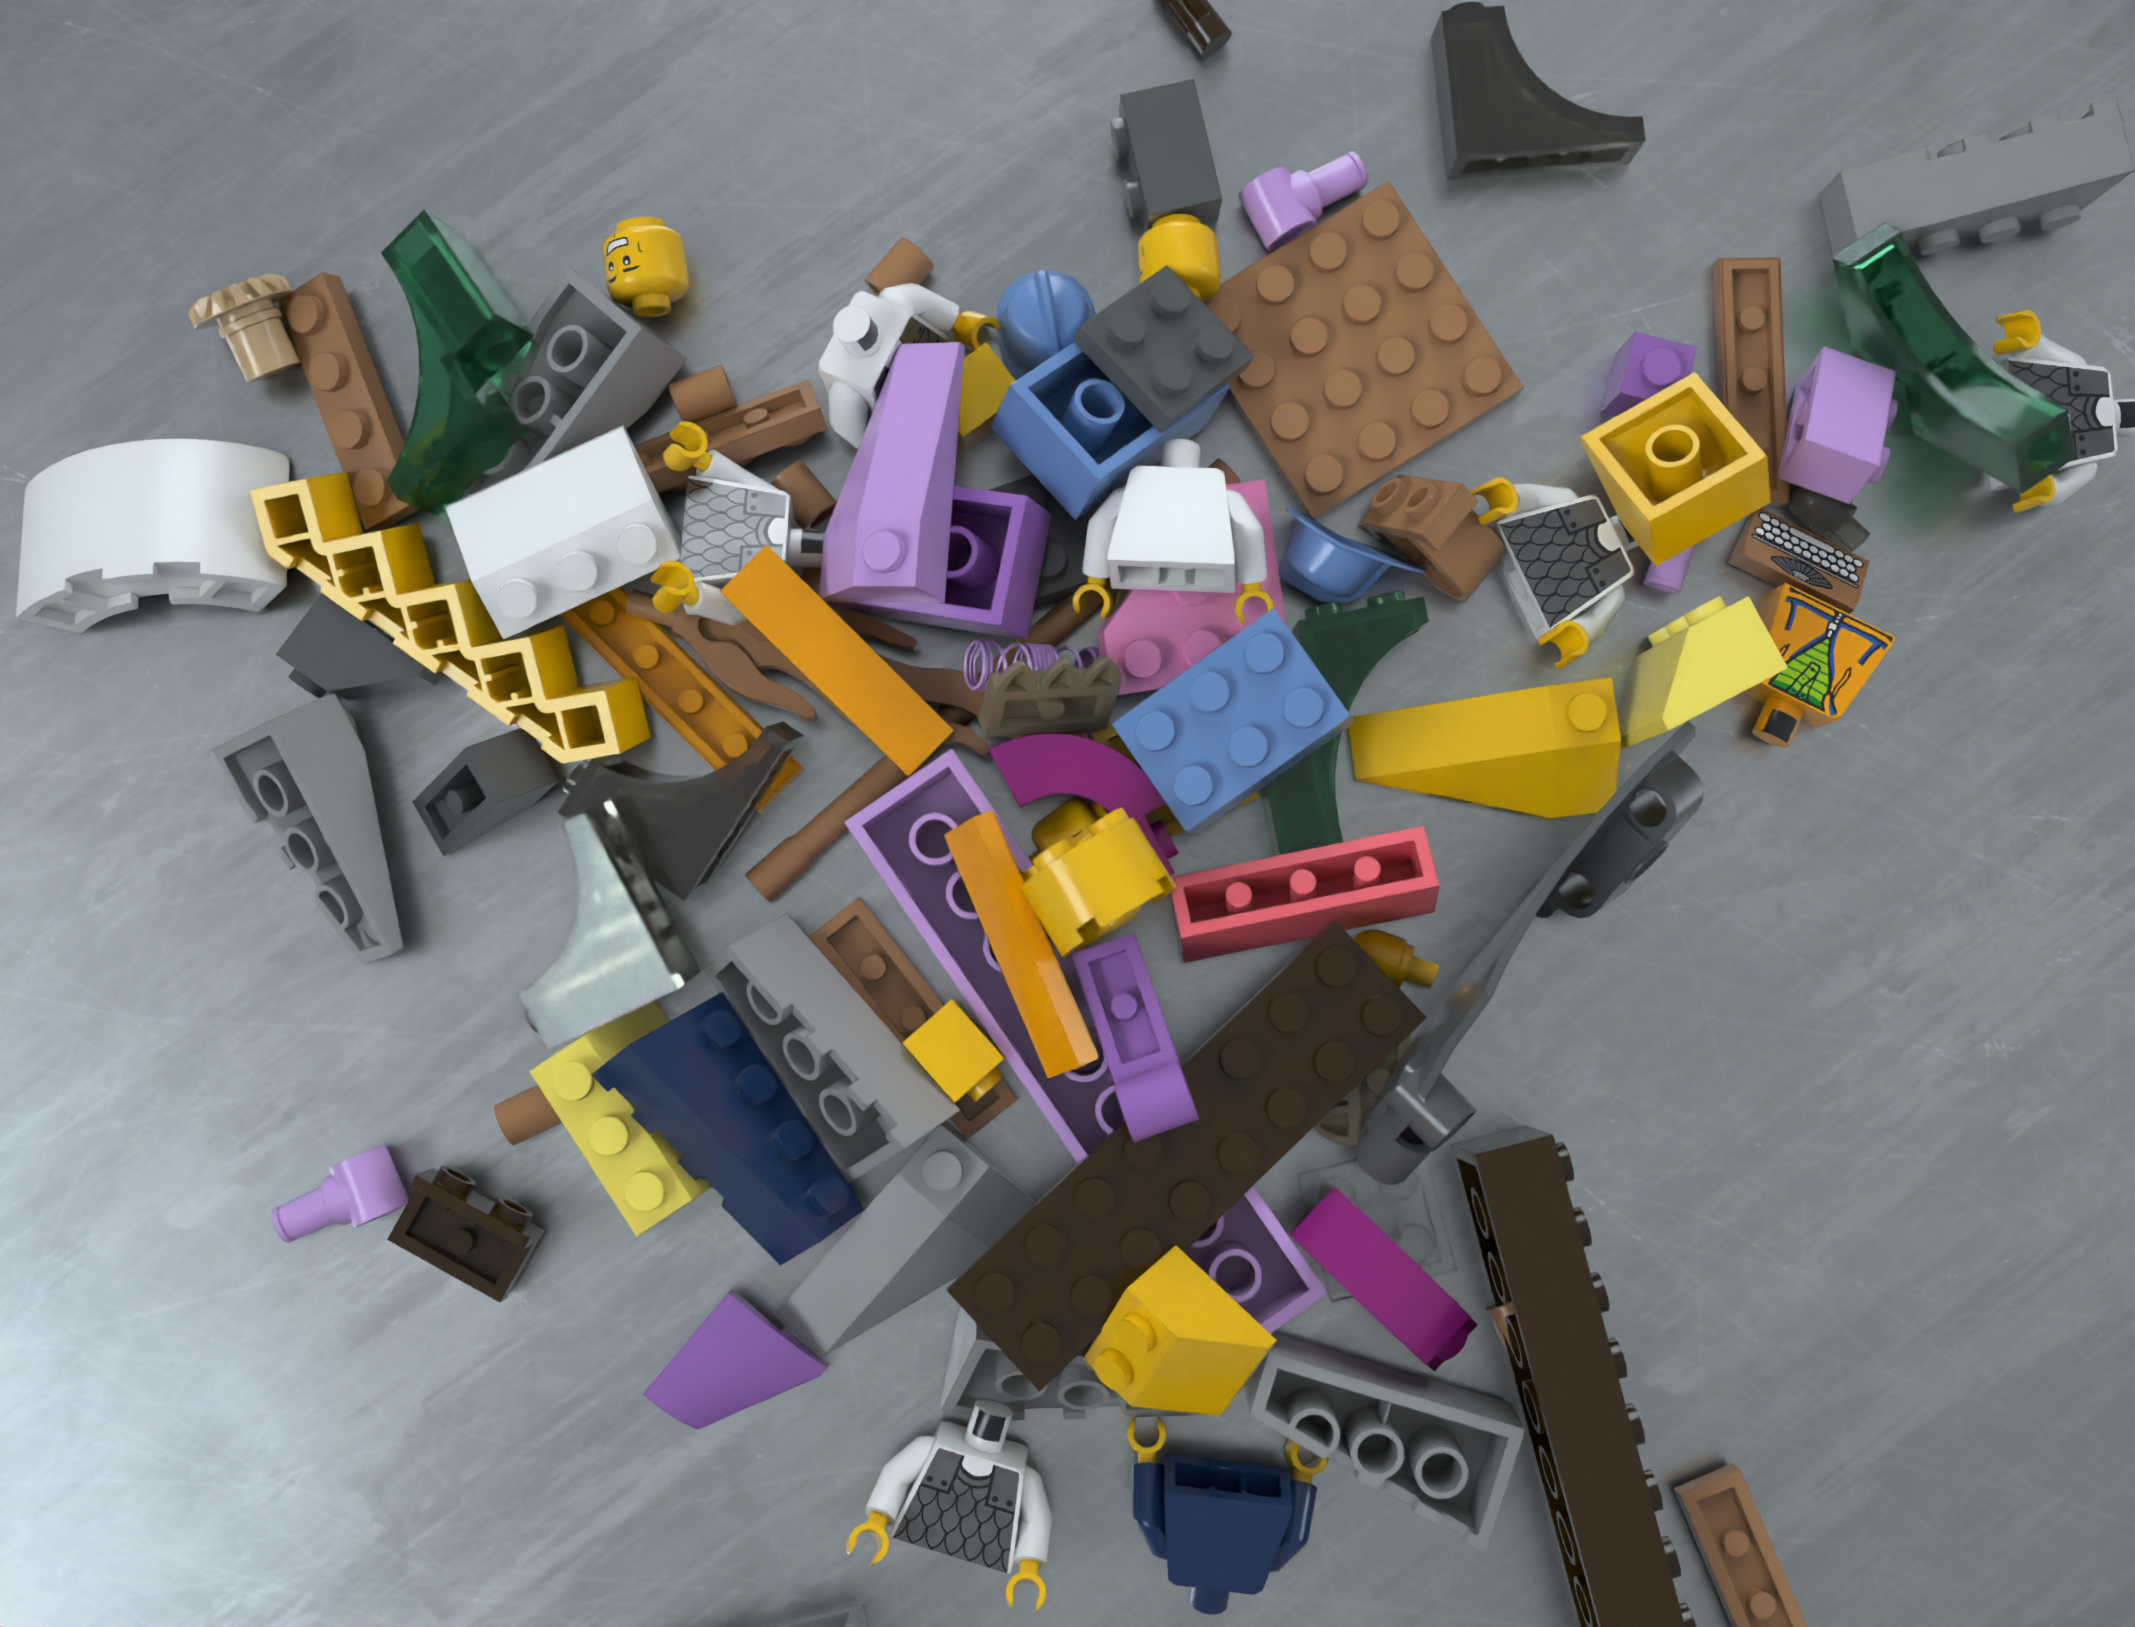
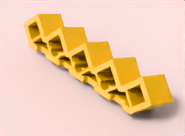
[250,472,651,763]

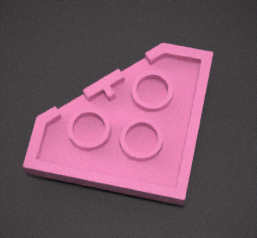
[1097,479,1287,695]

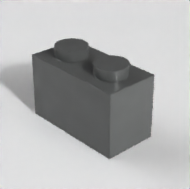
[1110,79,1222,232]

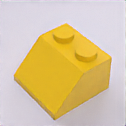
[1581,372,1771,567]
[1084,1245,1277,1416]

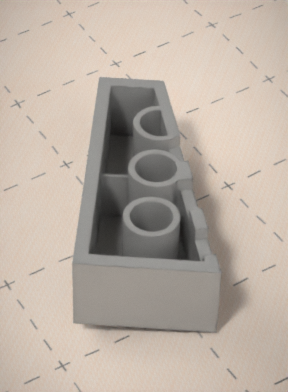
[703,913,960,1184]

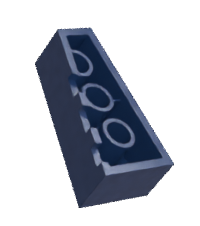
[591,992,865,1266]

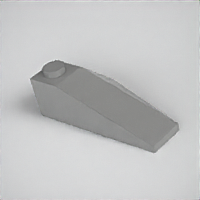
[455,267,687,502]
[212,692,403,964]
[774,1120,1038,1357]
[940,1306,1207,1420]

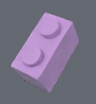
[1777,346,1898,504]

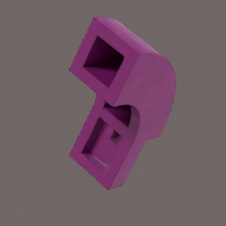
[989,734,1179,876]
[1290,1186,1478,1372]

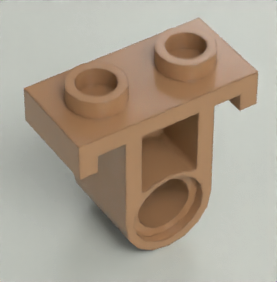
[1360,475,1506,602]

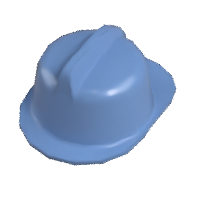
[997,270,1096,380]
[1279,506,1426,604]

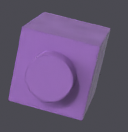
[1601,332,1697,416]

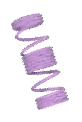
[963,640,1100,691]

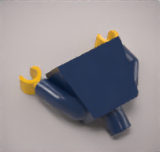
[1127,1417,1329,1615]

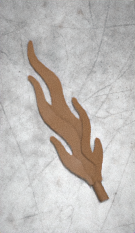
[626,589,1089,758]

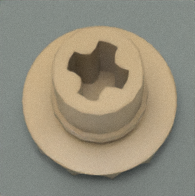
[187,273,301,384]

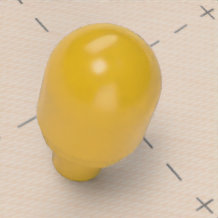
[1354,929,1439,989]

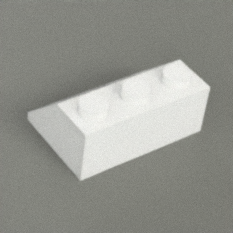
[446,425,682,639]

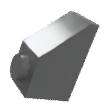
[276,593,443,700]
[413,728,559,856]

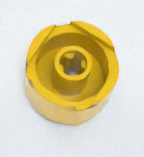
[1020,807,1177,958]

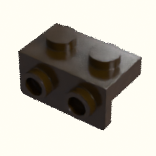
[387,1166,545,1302]

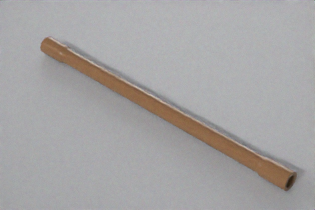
[745,458,1241,903]

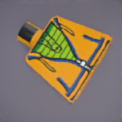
[1743,583,1896,748]

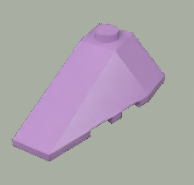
[819,342,965,603]

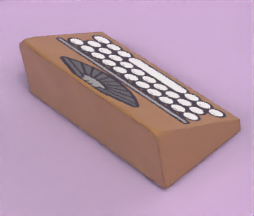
[1727,508,1869,614]

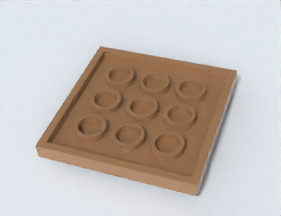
[1202,181,1524,520]

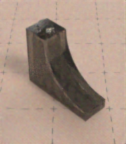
[1431,1,1646,180]
[558,721,804,901]
[518,799,701,1050]

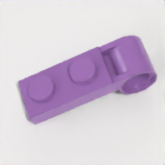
[1071,932,1199,1142]

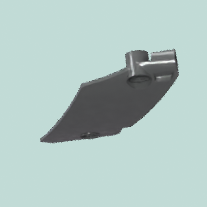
[1357,721,1704,1185]

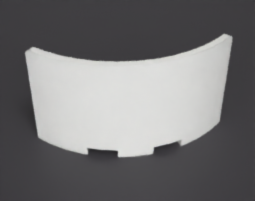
[16,439,289,633]

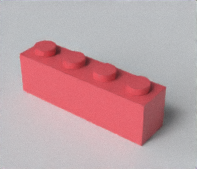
[1170,826,1440,963]

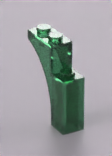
[381,209,534,517]
[1832,223,2075,494]
[1260,591,1429,856]

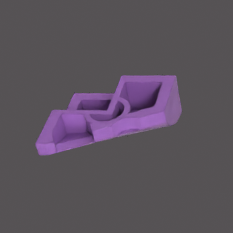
[642,1289,829,1430]

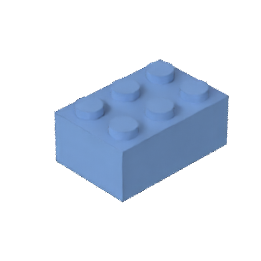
[990,342,1230,520]
[1112,608,1355,834]

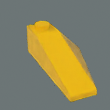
[1347,677,1621,819]

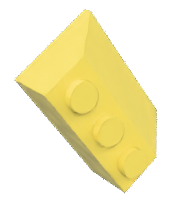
[1618,596,1788,750]
[529,997,712,1237]

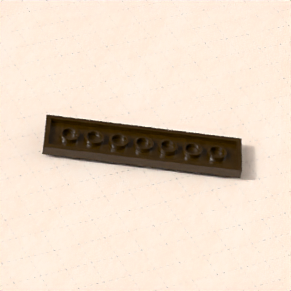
[947,921,1427,1392]

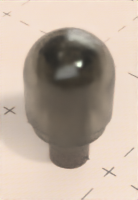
[1789,485,1870,551]

